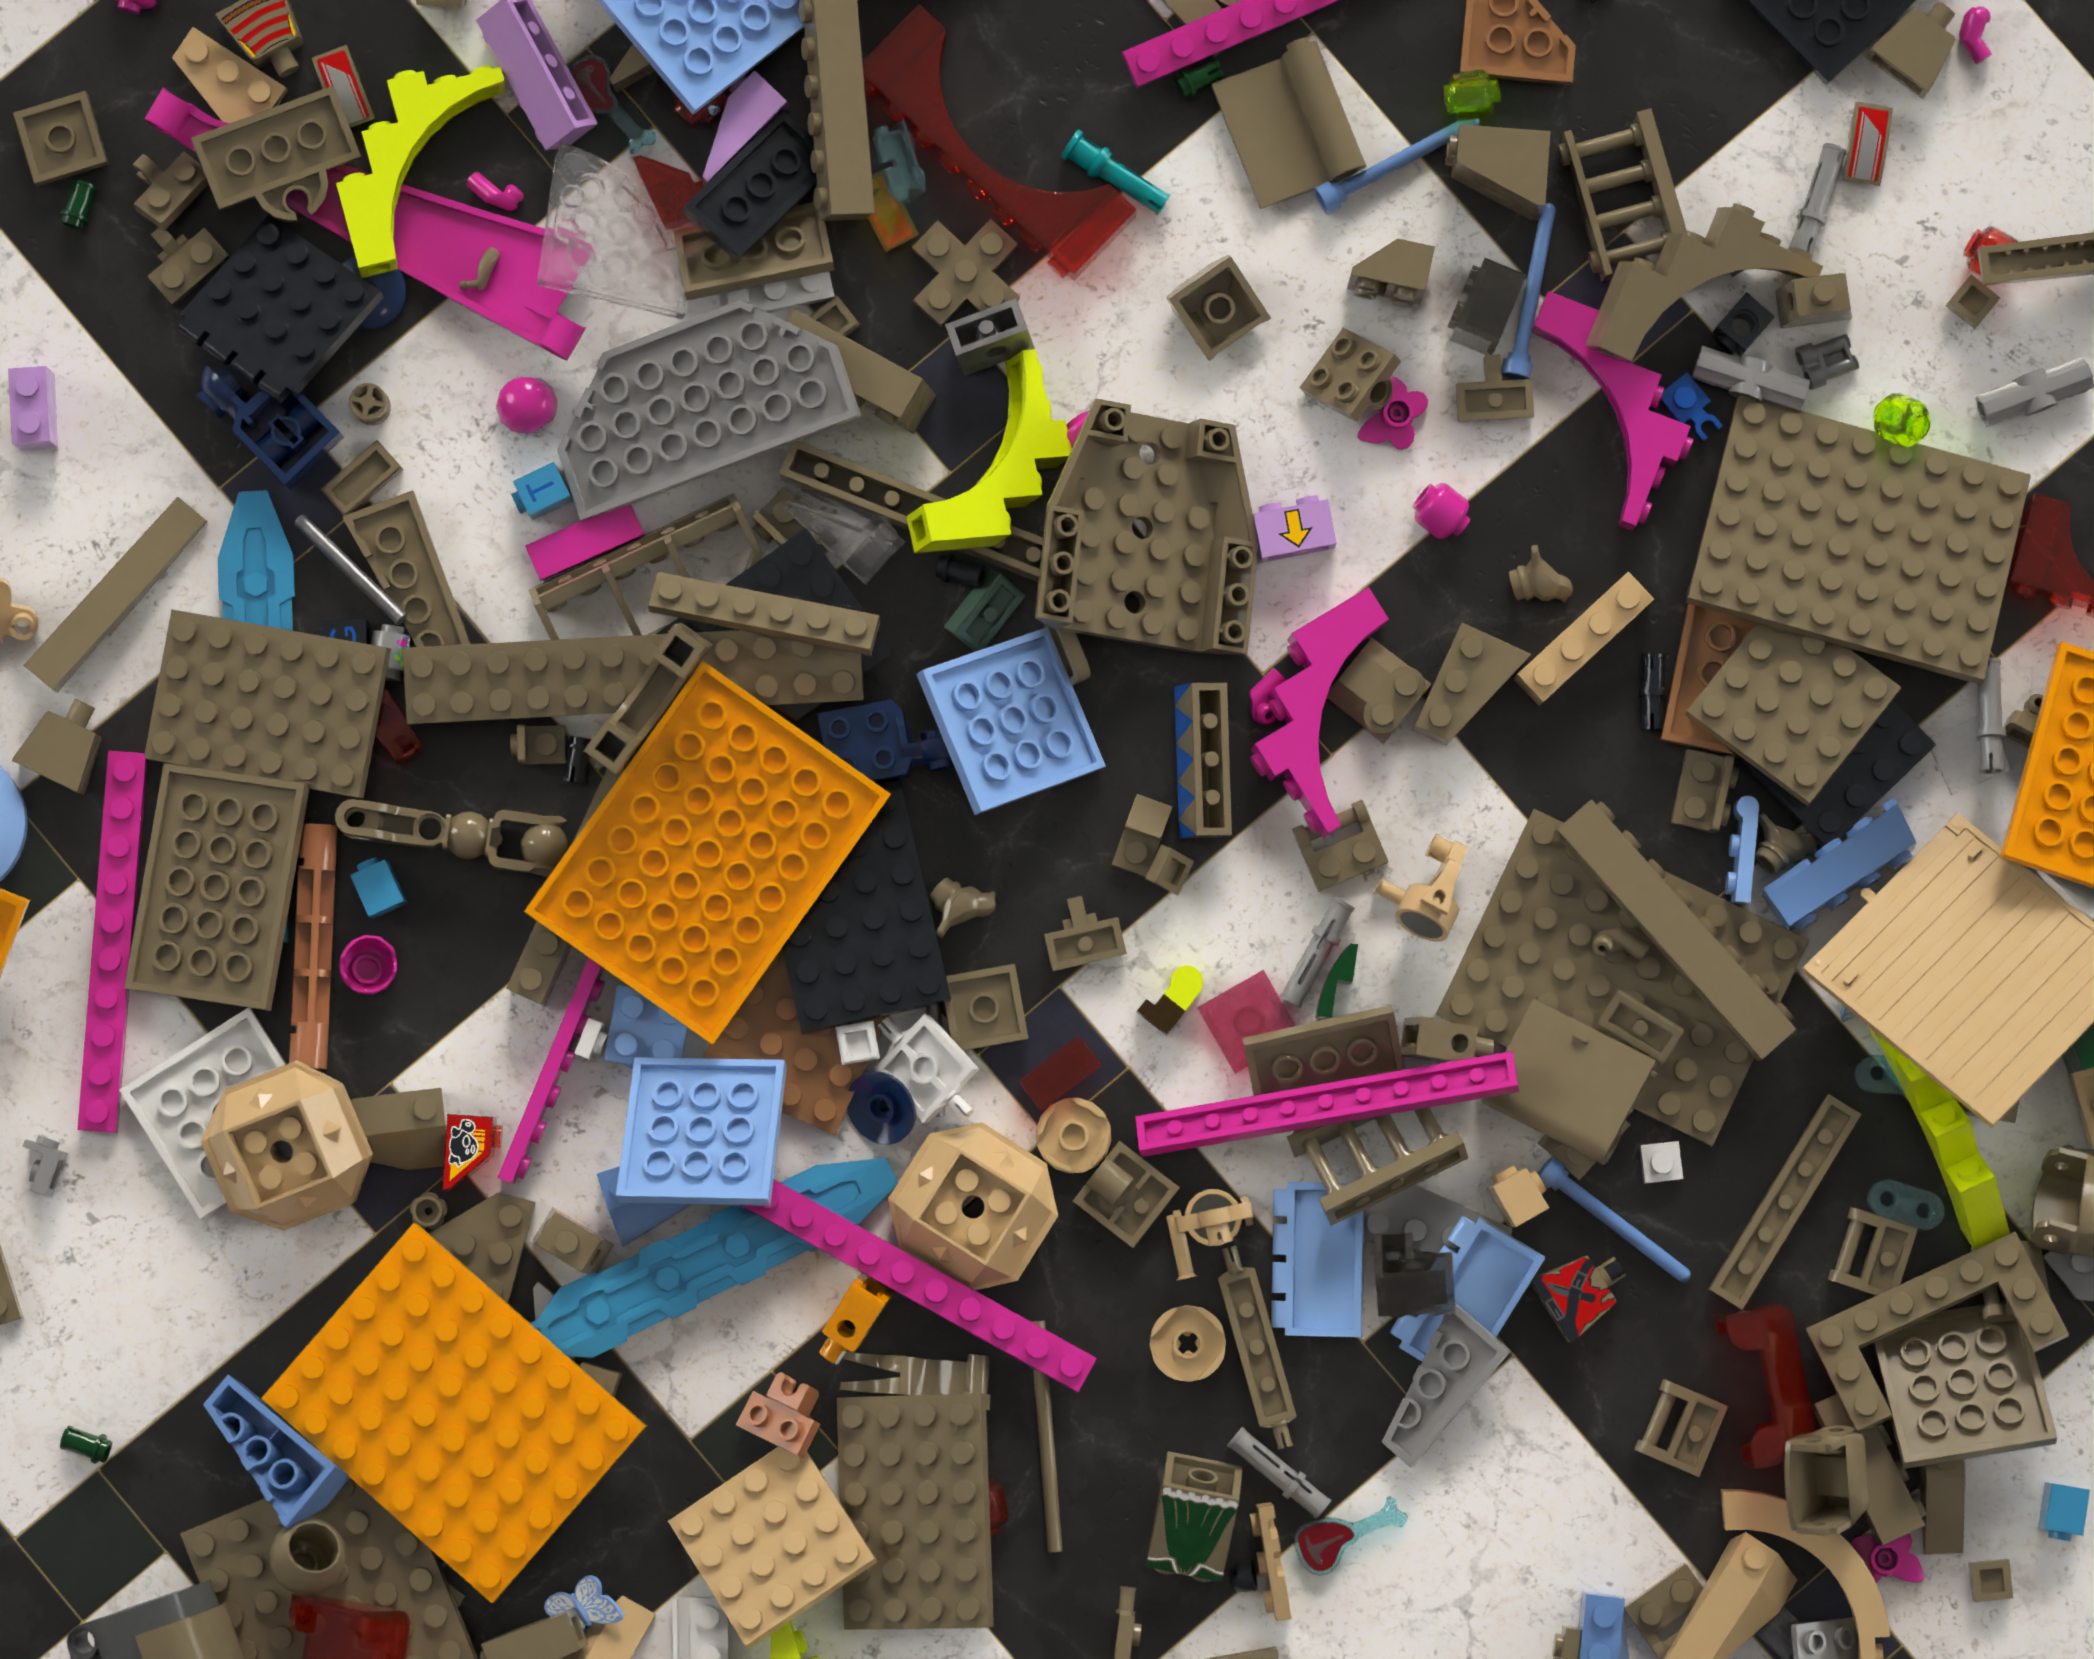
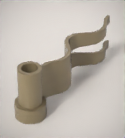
[840,1351,991,1411]

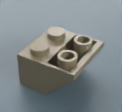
[1347,239,1435,308]

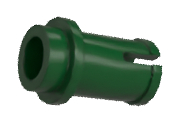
[1174,56,1224,97]
[59,179,97,230]
[60,1425,112,1464]

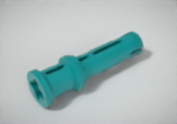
[1060,129,1170,215]

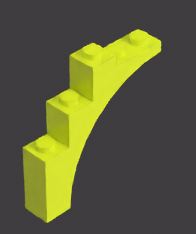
[336,66,506,278]
[906,349,1072,553]
[1868,1026,2010,1250]

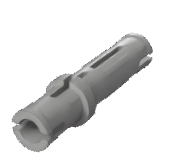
[1789,143,1847,254]
[1976,658,2007,774]
[1279,897,1355,1008]
[1227,1427,1331,1519]

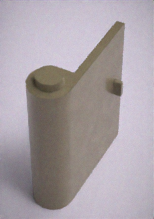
[1211,37,1367,209]
[1482,999,1656,1165]

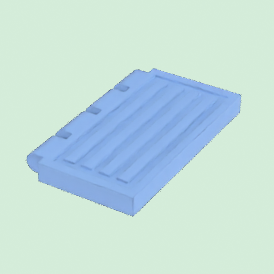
[1271,1182,1365,1337]
[1390,1216,1545,1361]

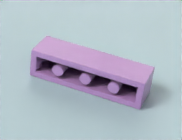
[476,0,598,151]

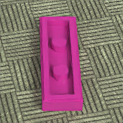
[525,505,644,582]

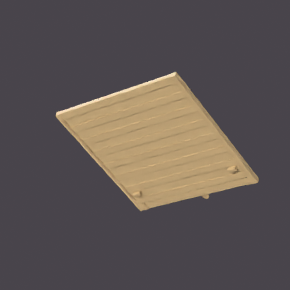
[1802,812,2094,1128]

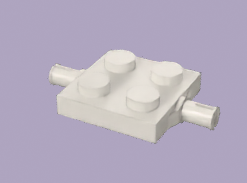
[874,1014,979,1123]

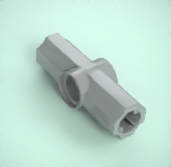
[1692,346,1811,412]
[1975,357,2094,427]

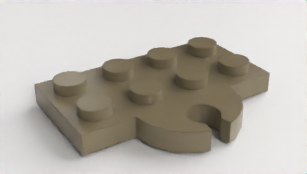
[191,86,361,222]

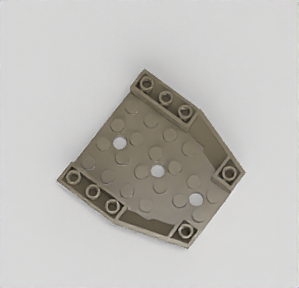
[1035,398,1258,655]

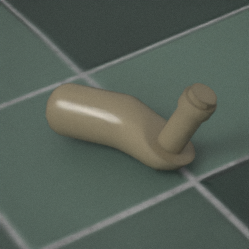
[459,247,500,291]

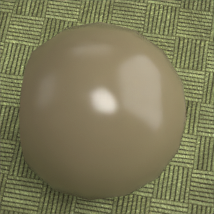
[269,1517,346,1595]

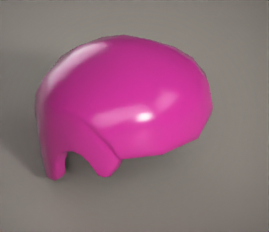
[496,376,558,434]
[339,935,397,995]

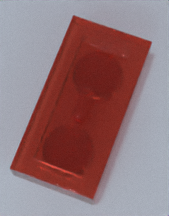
[1018,1035,1102,1112]

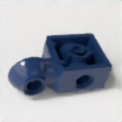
[197,365,344,490]
[817,699,955,784]

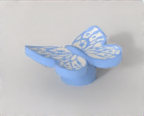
[544,1575,624,1632]

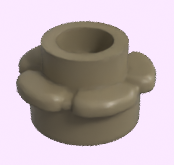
[410,1192,448,1230]

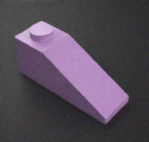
[703,70,789,185]

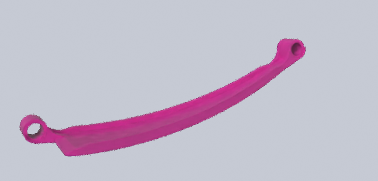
[144,87,592,361]

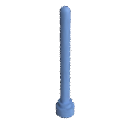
[1314,114,1480,215]
[1501,203,1556,380]
[1538,1156,1691,1282]

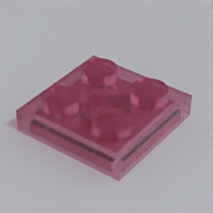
[1197,970,1295,1074]

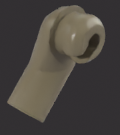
[1592,926,1650,960]

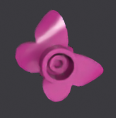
[1357,375,1428,450]
[1850,1533,1924,1583]

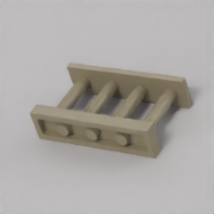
[1557,108,1686,282]
[1287,1107,1468,1226]

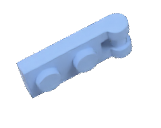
[1725,796,1759,905]

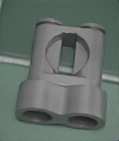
[1795,334,1859,390]

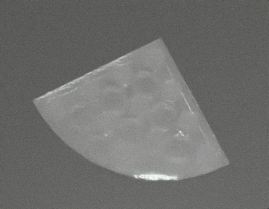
[537,142,687,319]

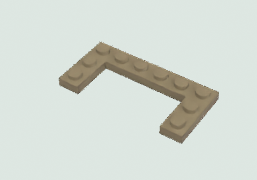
[1806,1231,2068,1433]

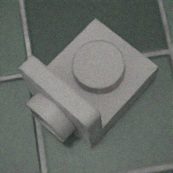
[22,1135,68,1196]

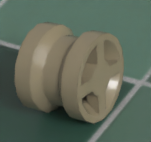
[349,383,391,425]

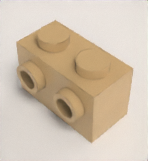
[1487,1165,1549,1228]

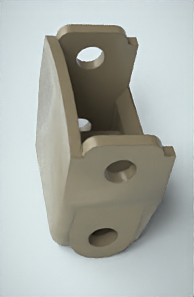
[2031,1147,2094,1257]
[1785,1426,1869,1536]

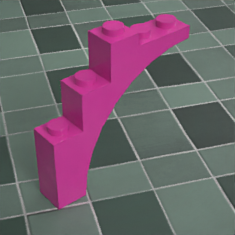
[1532,291,1693,531]
[1250,587,1389,839]

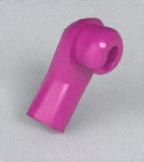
[1959,6,1992,65]
[466,172,524,211]
[1249,668,1286,725]

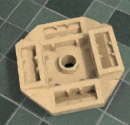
[201,1060,373,1231]
[888,1122,1058,1290]

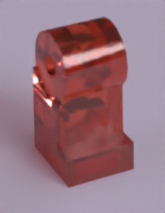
[375,689,424,765]

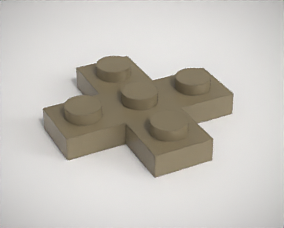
[912,219,1020,328]

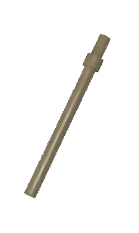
[1029,1320,1063,1552]

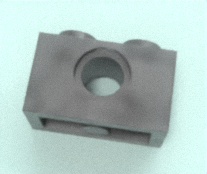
[945,298,1035,376]

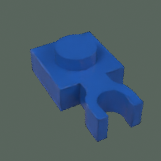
[1659,372,1723,443]

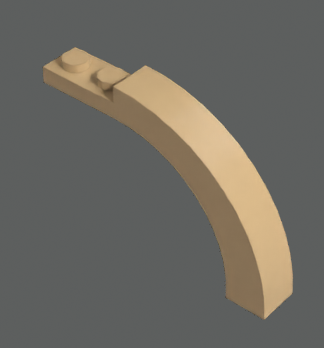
[1720,1489,1890,1659]

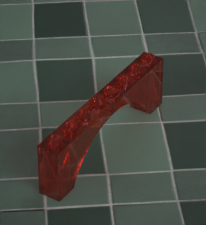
[862,4,1137,281]

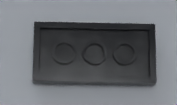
[682,111,817,263]

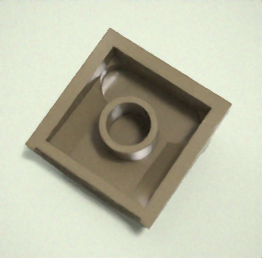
[1166,255,1271,361]
[1326,638,1431,744]

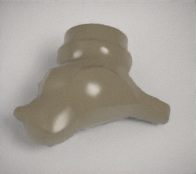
[1509,545,1573,602]
[1755,812,1818,875]
[929,877,996,938]

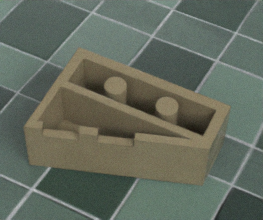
[1412,622,1531,746]

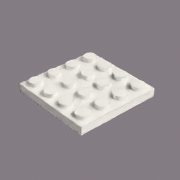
[119,1008,293,1219]

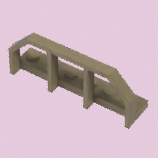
[529,493,763,640]

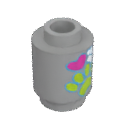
[371,624,411,681]

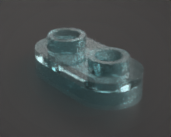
[1855,1055,1905,1095]
[1867,1180,1945,1230]

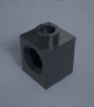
[1712,292,1775,356]

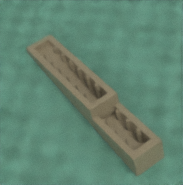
[1977,232,2094,286]
[23,497,208,693]

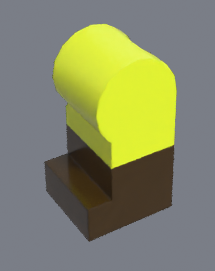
[1137,965,1203,1036]

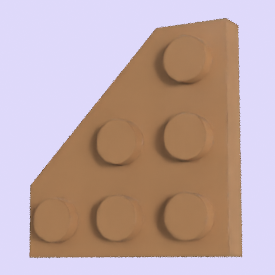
[1459,0,1576,86]

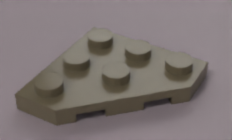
[429,1193,536,1304]

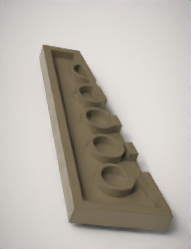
[343,490,471,647]

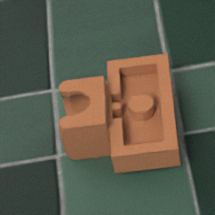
[736,1372,820,1458]

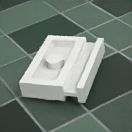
[672,1597,729,1659]

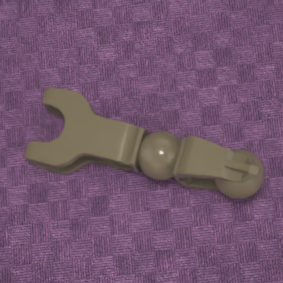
[335,799,569,877]

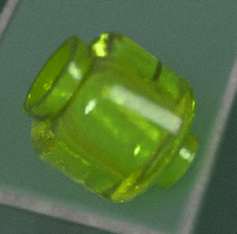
[1444,69,1501,121]
[1873,393,1931,447]

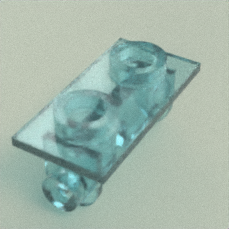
[872,120,926,203]

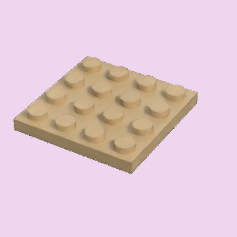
[668,1447,878,1649]

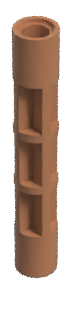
[289,824,338,1070]

